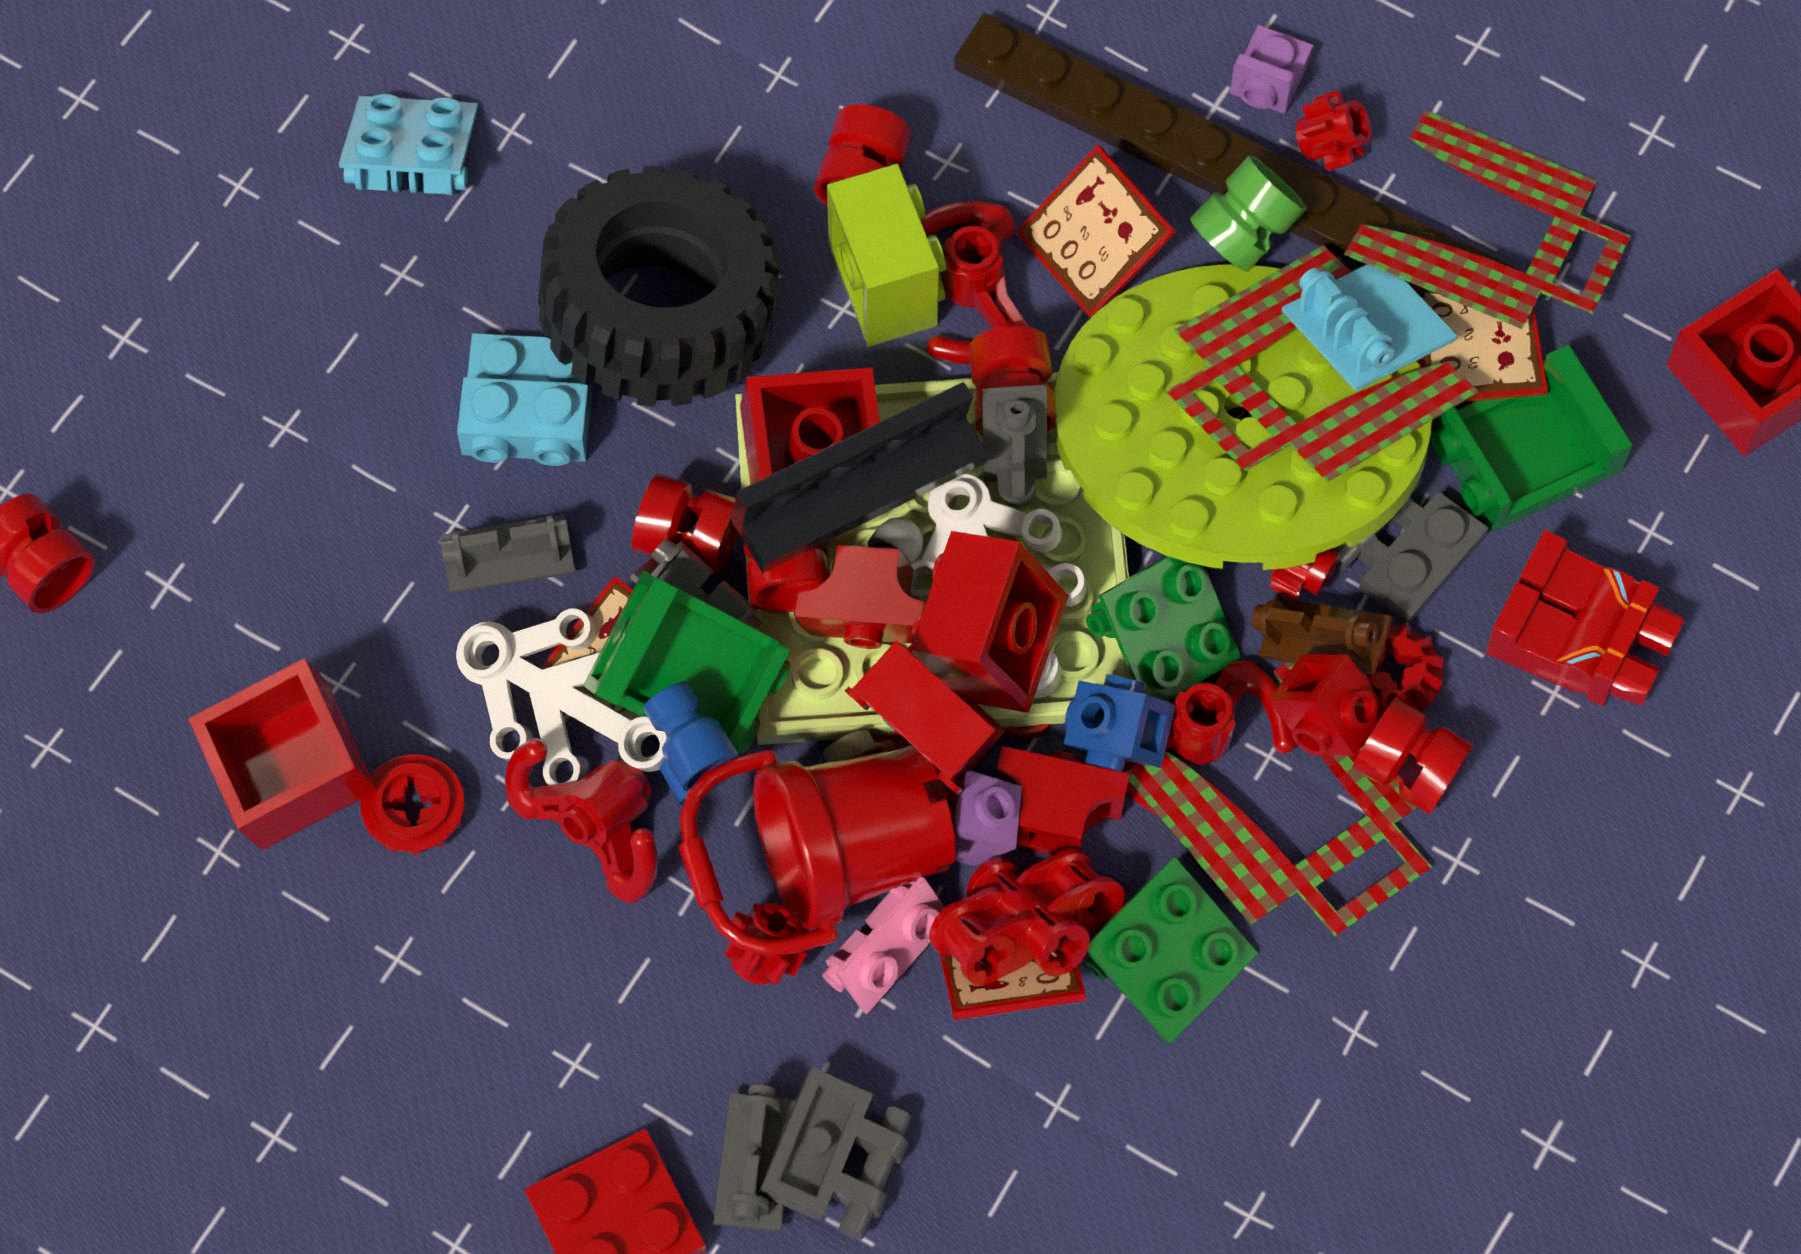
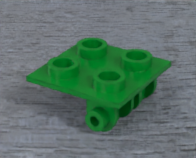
[1086,556,1241,702]
[1085,857,1258,1044]

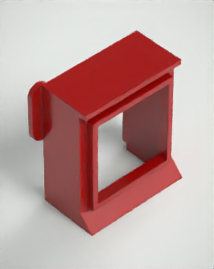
[845,640,1006,795]

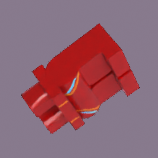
[1486,529,1685,707]

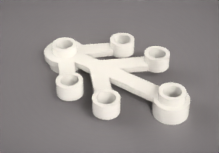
[911,474,1087,699]
[456,608,666,785]

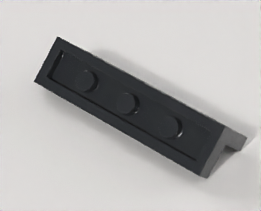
[731,382,988,573]

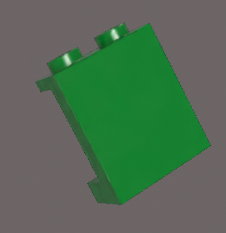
[1430,345,1633,532]
[583,570,791,753]

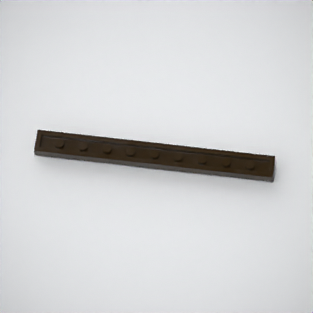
[954,12,1520,287]

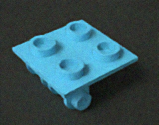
[339,94,478,196]
[1282,265,1457,392]

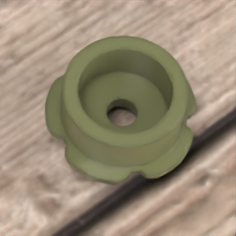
[822,729,884,763]

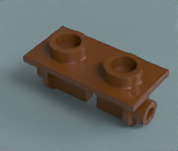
[1251,597,1393,677]

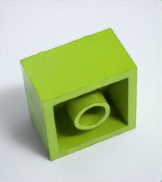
[827,164,946,347]

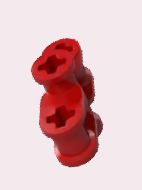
[929,848,1125,986]

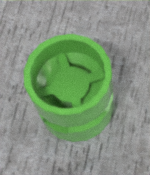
[1190,154,1307,272]

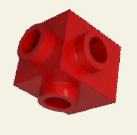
[1269,654,1387,756]

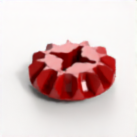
[1368,622,1443,712]
[360,754,466,857]

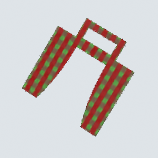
[1344,110,1631,329]
[1166,245,1479,482]
[1125,662,1432,937]

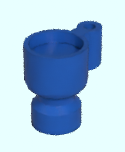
[643,682,739,805]

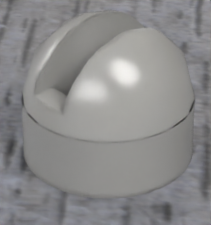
[867,517,923,565]

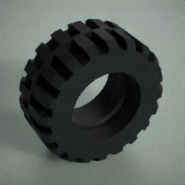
[538,166,780,407]

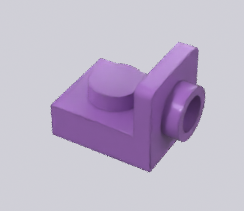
[1230,25,1314,114]
[952,771,1022,866]

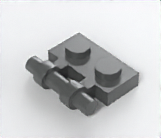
[1332,477,1488,625]
[757,1067,912,1240]

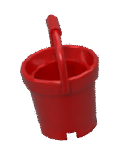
[678,745,956,956]

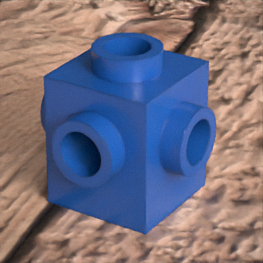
[1063,674,1176,772]

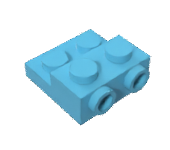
[457,333,594,466]

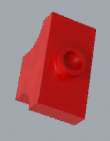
[795,545,925,649]
[996,746,1130,855]

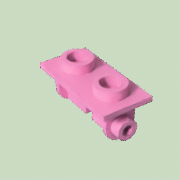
[822,877,945,1014]

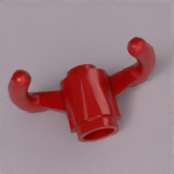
[920,201,1029,365]
[1123,660,1296,817]
[505,738,658,903]

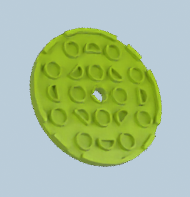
[1054,265,1432,570]

